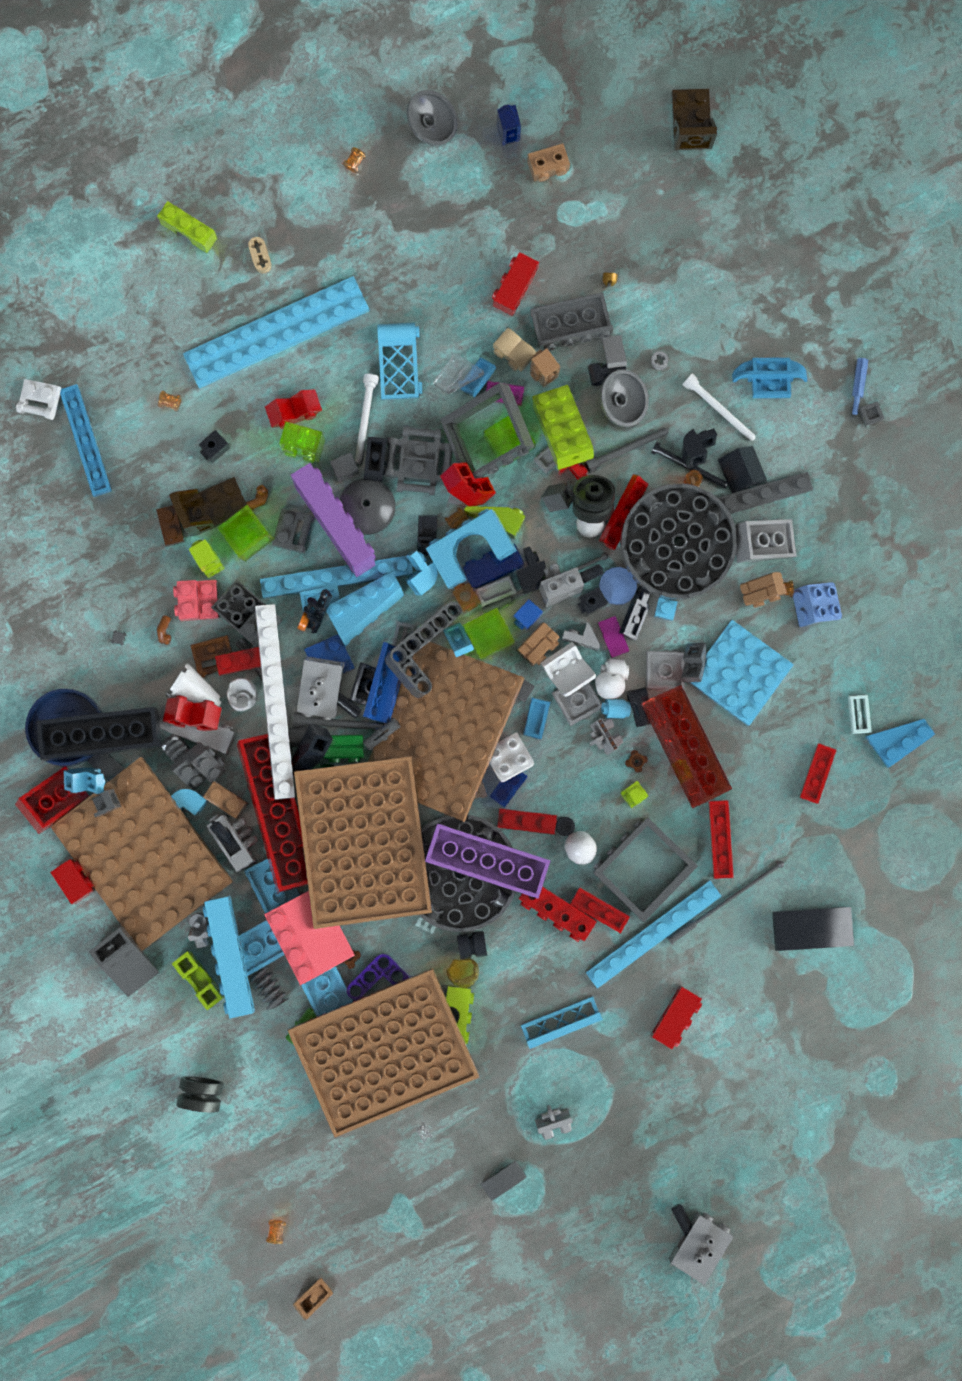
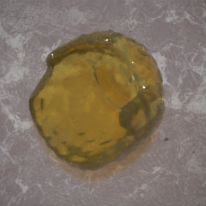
[446,959,479,988]

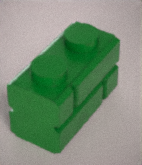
[324,735,364,763]

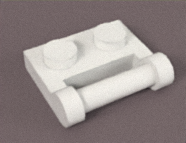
[16,379,61,420]

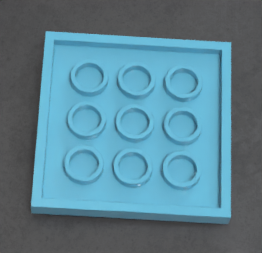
[688,620,794,726]

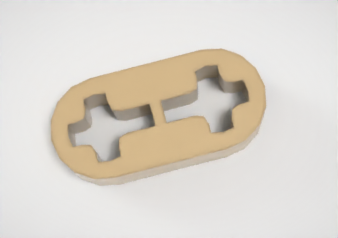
[248,237,272,274]

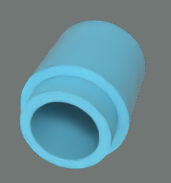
[601,699,631,719]

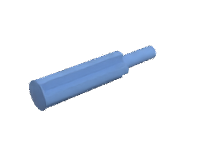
[852,358,869,415]

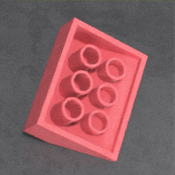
[264,891,355,985]

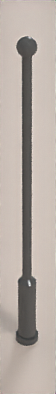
[482,553,608,616]
[666,860,784,945]

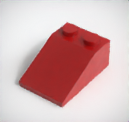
[15,766,89,834]

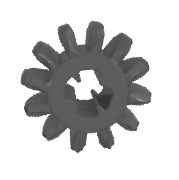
[162,734,190,763]

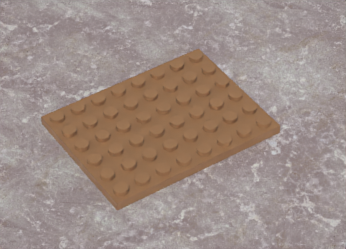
[368,641,525,822]
[51,757,233,951]
[294,757,432,929]
[287,968,479,1137]

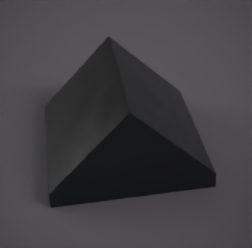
[718,446,767,494]
[349,662,376,706]

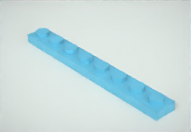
[260,556,413,599]
[585,880,721,988]

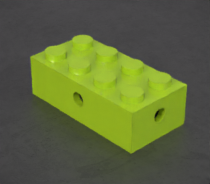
[532,384,594,470]

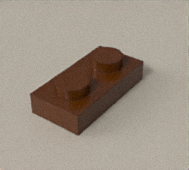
[156,505,185,547]

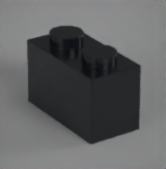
[364,437,387,482]

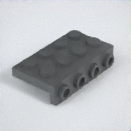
[530,292,613,351]

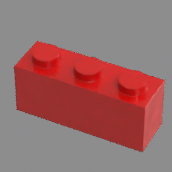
[492,252,539,316]
[650,986,702,1049]

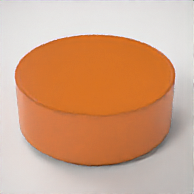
[297,611,309,631]

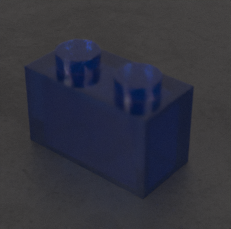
[497,105,521,146]
[489,772,528,808]

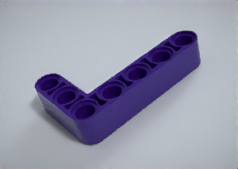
[347,953,411,1000]

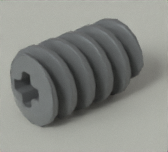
[249,966,289,1010]

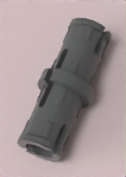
[363,717,401,751]

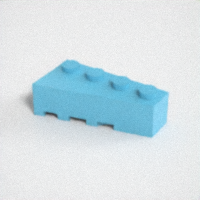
[326,572,404,647]

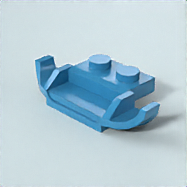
[732,358,808,398]

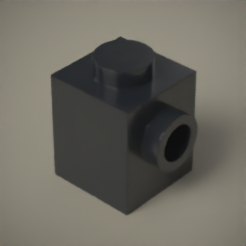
[198,430,230,463]
[577,587,608,617]

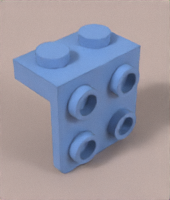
[792,582,842,627]

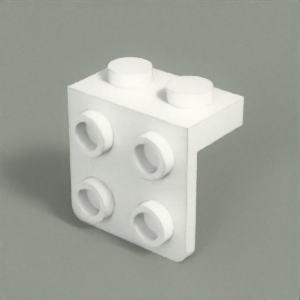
[541,642,596,697]
[489,732,534,782]

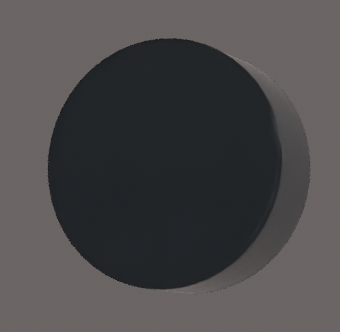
[556,817,575,836]

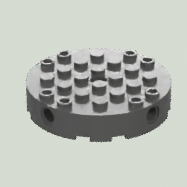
[620,484,737,600]
[419,815,516,932]

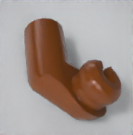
[246,485,269,511]
[156,615,172,645]

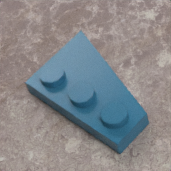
[865,719,935,768]

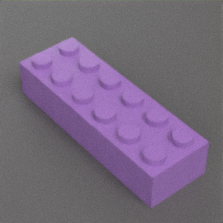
[291,463,376,578]
[425,824,550,898]

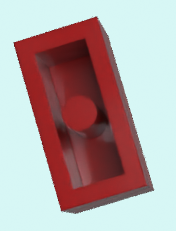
[50,859,95,905]

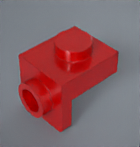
[558,464,588,480]

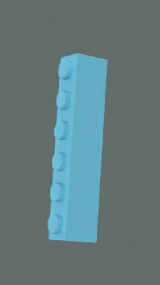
[203,896,255,1019]

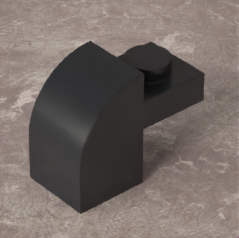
[681,428,717,469]
[516,546,546,594]

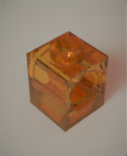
[452,582,480,614]

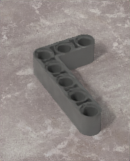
[385,601,462,698]

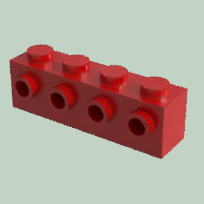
[518,887,597,942]

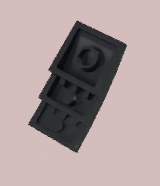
[772,907,854,951]

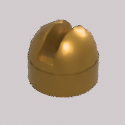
[602,272,618,287]

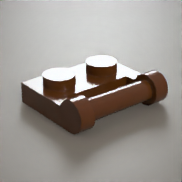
[190,635,232,678]

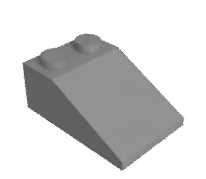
[735,519,797,563]

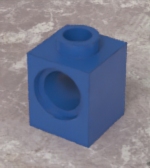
[513,599,543,631]

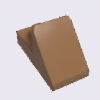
[293,1278,333,1320]

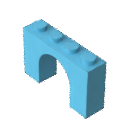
[426,509,517,589]

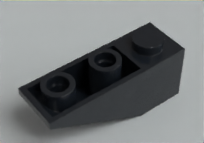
[291,723,333,776]

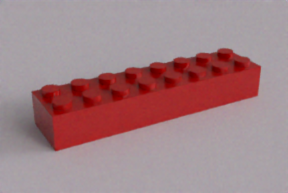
[237,733,308,894]

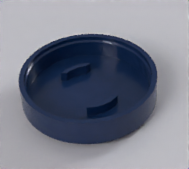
[25,689,103,767]

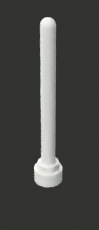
[682,373,755,441]
[355,374,379,465]

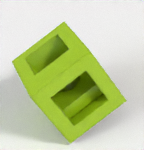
[620,781,649,808]

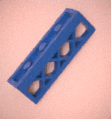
[363,642,401,723]

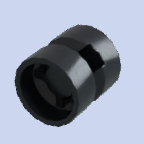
[457,931,487,960]

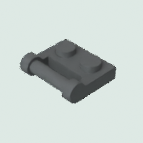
[272,508,315,554]

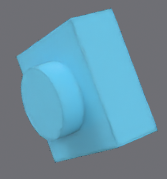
[654,597,677,621]

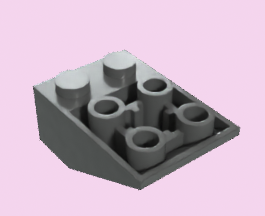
[211,579,283,647]
[89,927,160,997]

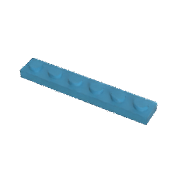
[60,384,112,497]

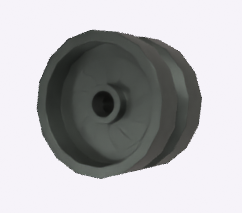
[572,475,615,523]
[176,1076,224,1113]

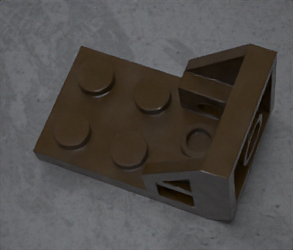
[671,89,717,150]
[169,477,250,537]

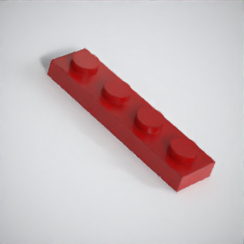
[599,474,649,550]
[708,800,734,879]

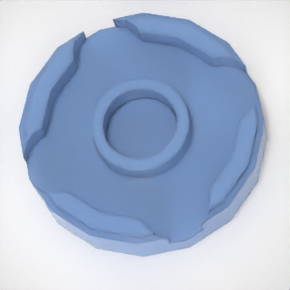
[599,567,637,605]

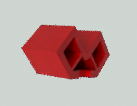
[265,389,322,429]
[440,462,496,507]
[163,695,222,731]

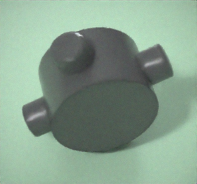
[111,630,127,646]

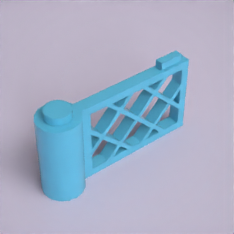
[377,322,423,400]

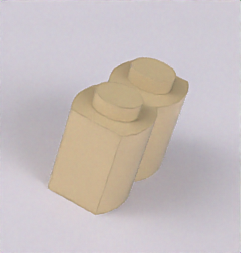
[493,328,536,372]

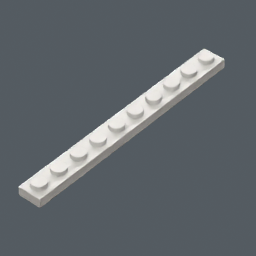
[255,604,295,799]

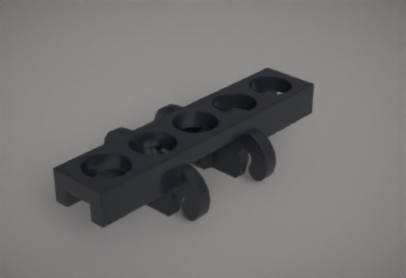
[303,589,333,634]

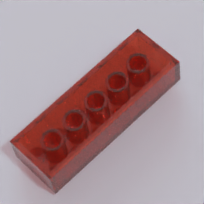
[641,685,732,808]

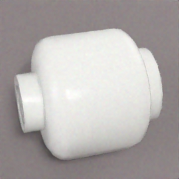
[600,659,629,681]

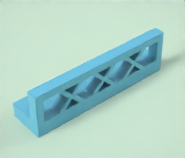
[521,996,603,1049]

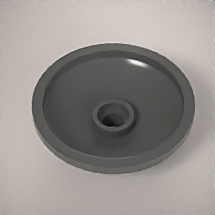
[406,90,457,146]
[600,370,649,427]
[340,478,396,535]

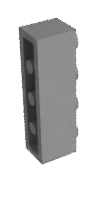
[159,705,236,755]

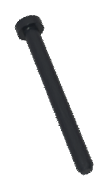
[651,442,728,488]

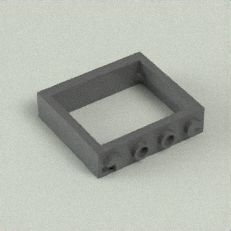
[440,383,535,478]
[593,817,698,922]

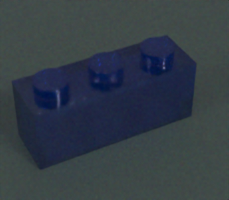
[463,544,524,590]

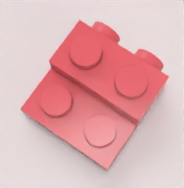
[173,580,219,621]

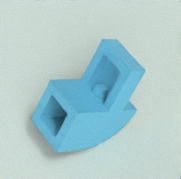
[405,551,438,596]
[64,768,105,794]
[171,789,209,816]

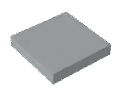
[646,651,685,691]
[552,682,602,726]

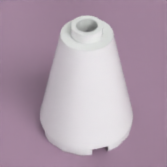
[166,663,222,706]

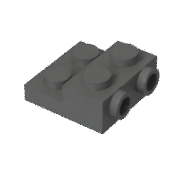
[170,742,226,790]

